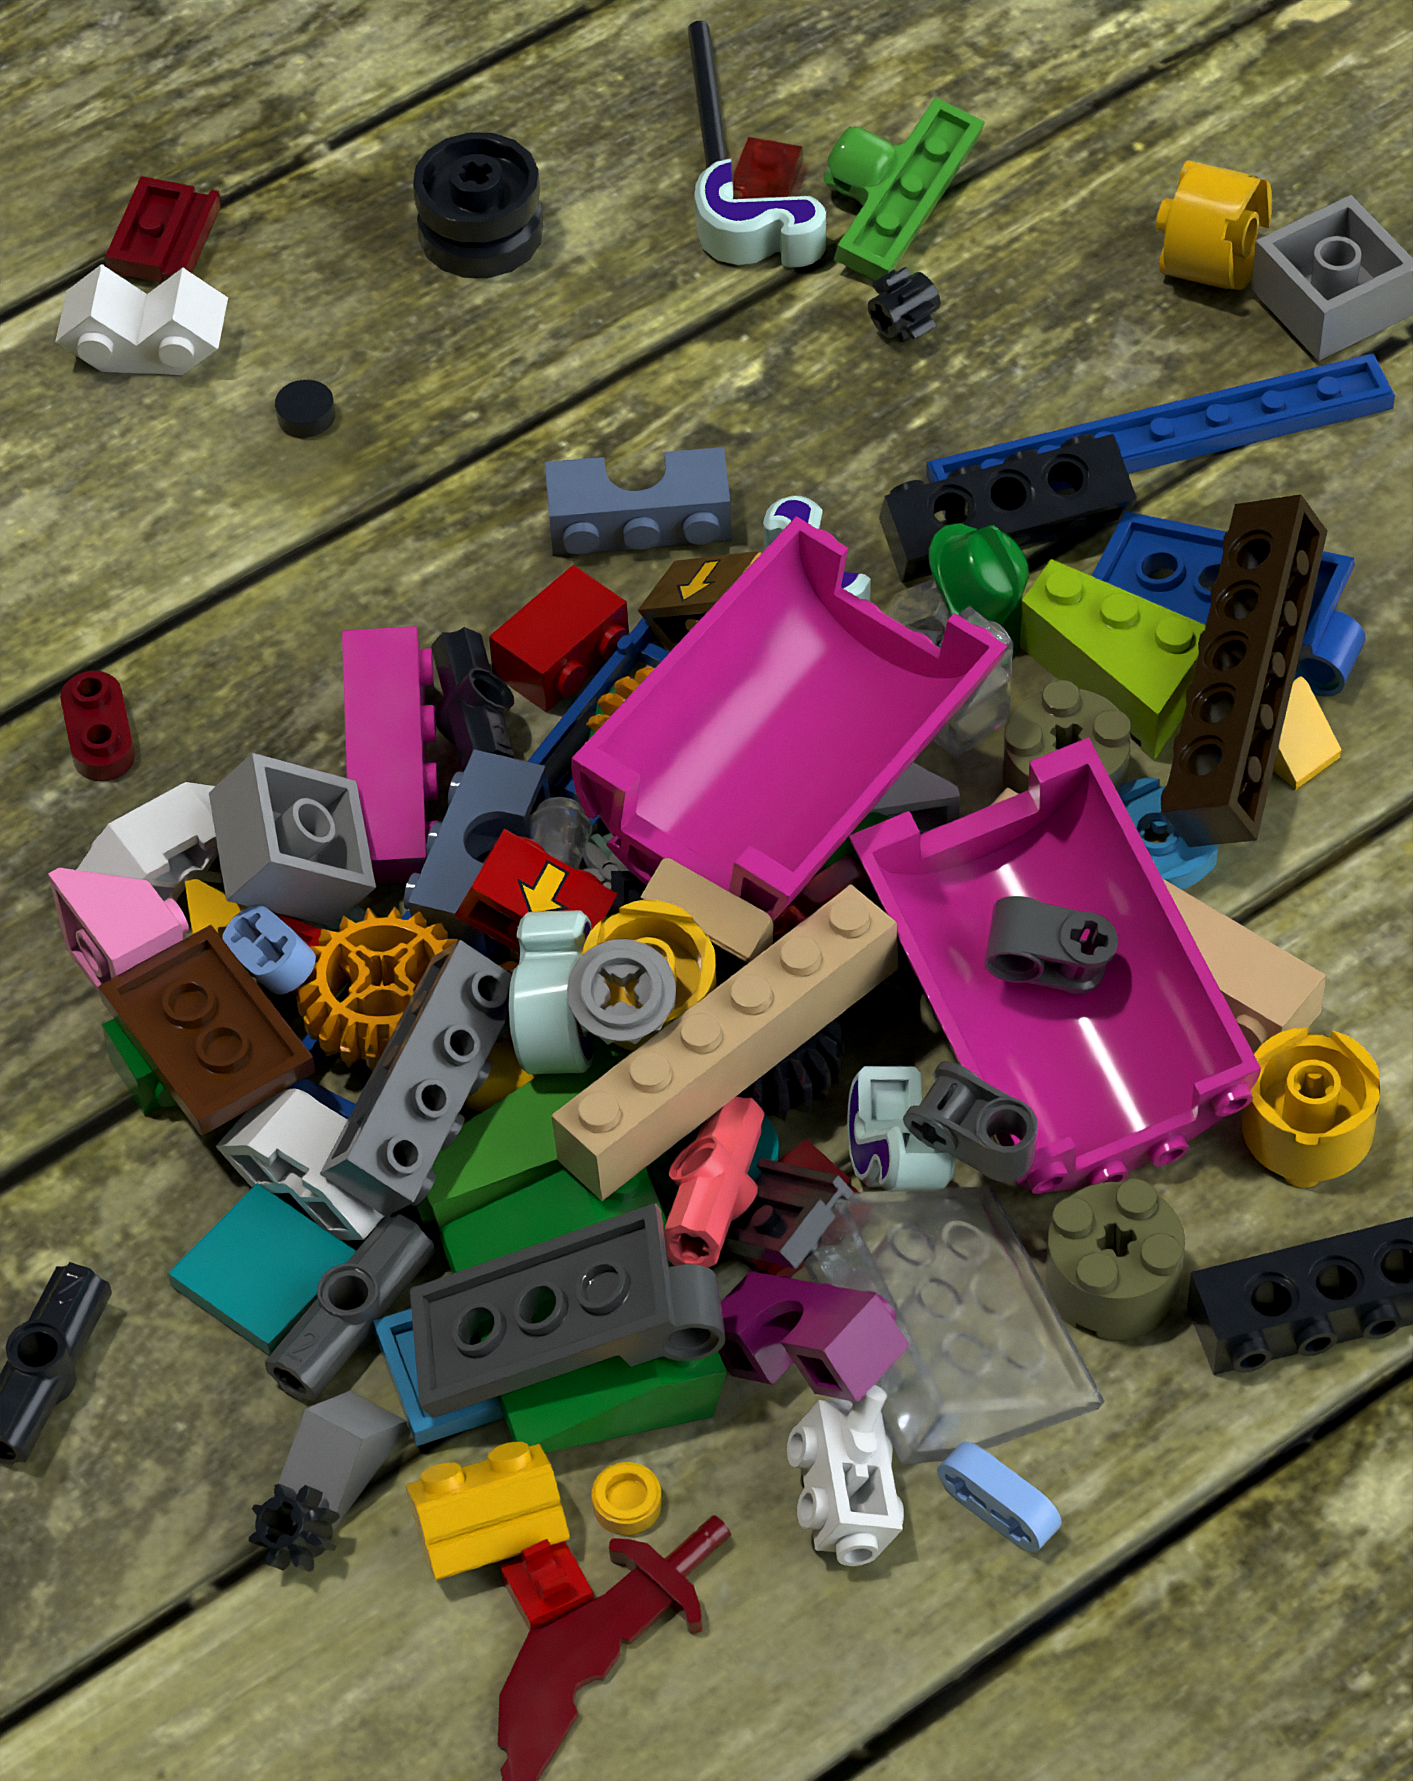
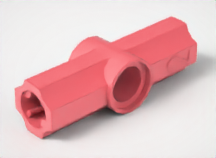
[664,1096,765,1268]

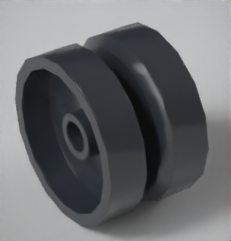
[413,132,543,278]

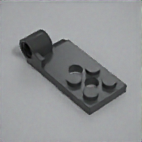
[410,1203,726,1418]

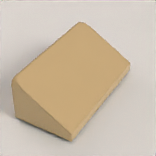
[641,858,773,963]

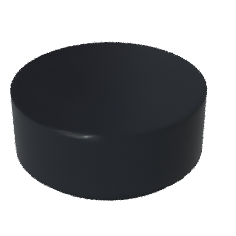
[275,379,335,437]

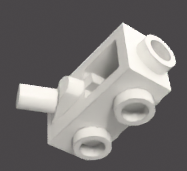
[787,1385,904,1566]

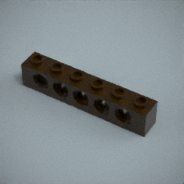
[1161,494,1328,847]

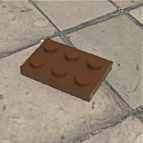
[98,925,316,1136]

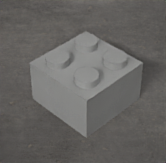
[1251,195,1413,361]
[209,753,376,926]

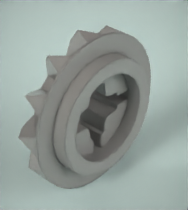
[567,939,676,1045]

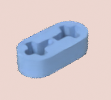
[222,905,316,995]
[937,1441,1062,1553]

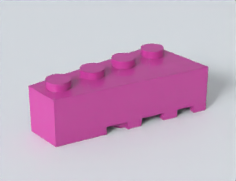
[342,626,439,885]

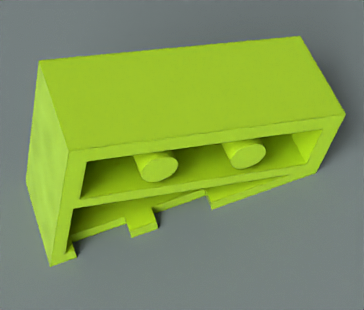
[1020,559,1206,760]

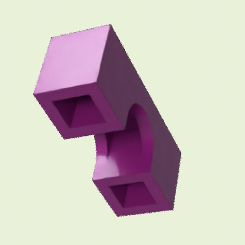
[719,1271,910,1403]

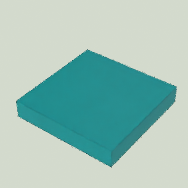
[168,1183,356,1356]

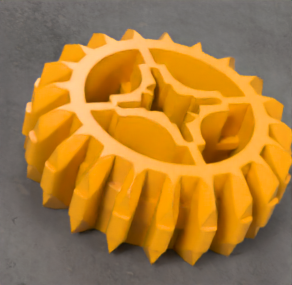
[296,906,458,1072]

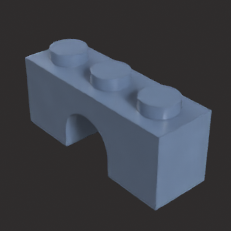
[545,447,732,556]
[404,750,552,955]

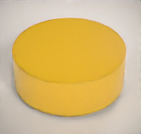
[592,1462,662,1535]

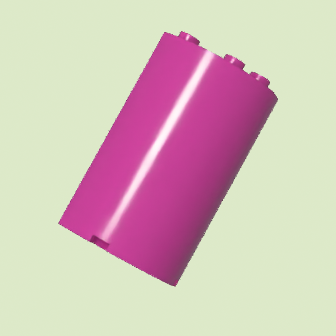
[571,516,1008,921]
[849,737,1261,1194]

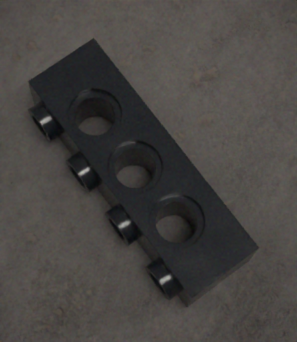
[879,434,1137,583]
[1187,1216,1413,1375]

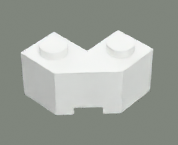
[55,264,228,375]
[77,782,224,902]
[216,1089,384,1240]

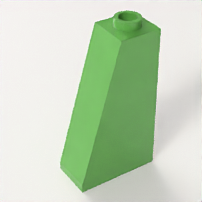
[417,1037,671,1230]

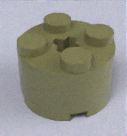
[1003,680,1131,794]
[1045,1179,1185,1341]

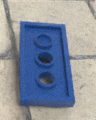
[1092,511,1366,696]

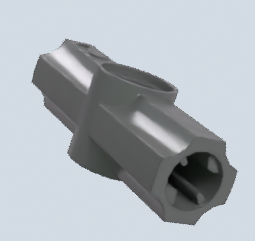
[265,1214,434,1401]

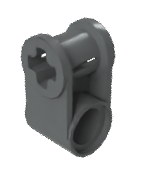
[985,896,1118,995]
[903,1061,1037,1182]

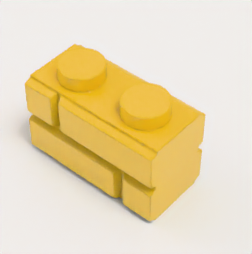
[406,1442,570,1581]

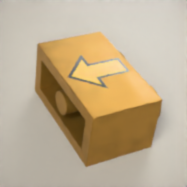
[638,551,761,652]

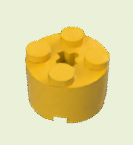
[1156,160,1272,290]
[582,900,717,1051]
[1241,1027,1380,1188]

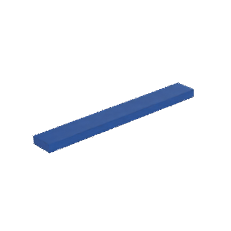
[926,354,1395,519]

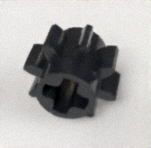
[868,267,940,342]
[248,1484,340,1572]

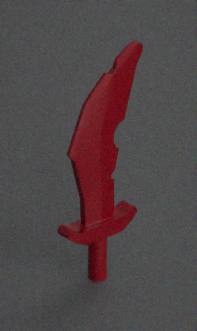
[497,1515,731,1781]

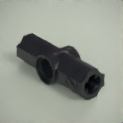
[431,627,514,773]
[0,1262,112,1466]

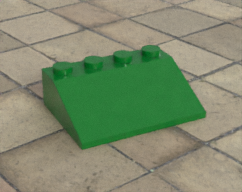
[439,1167,727,1453]

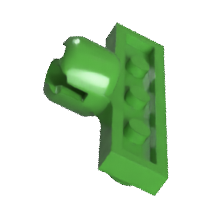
[823,97,985,280]

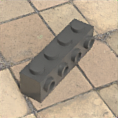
[320,940,512,1217]

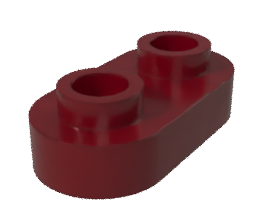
[60,671,135,781]

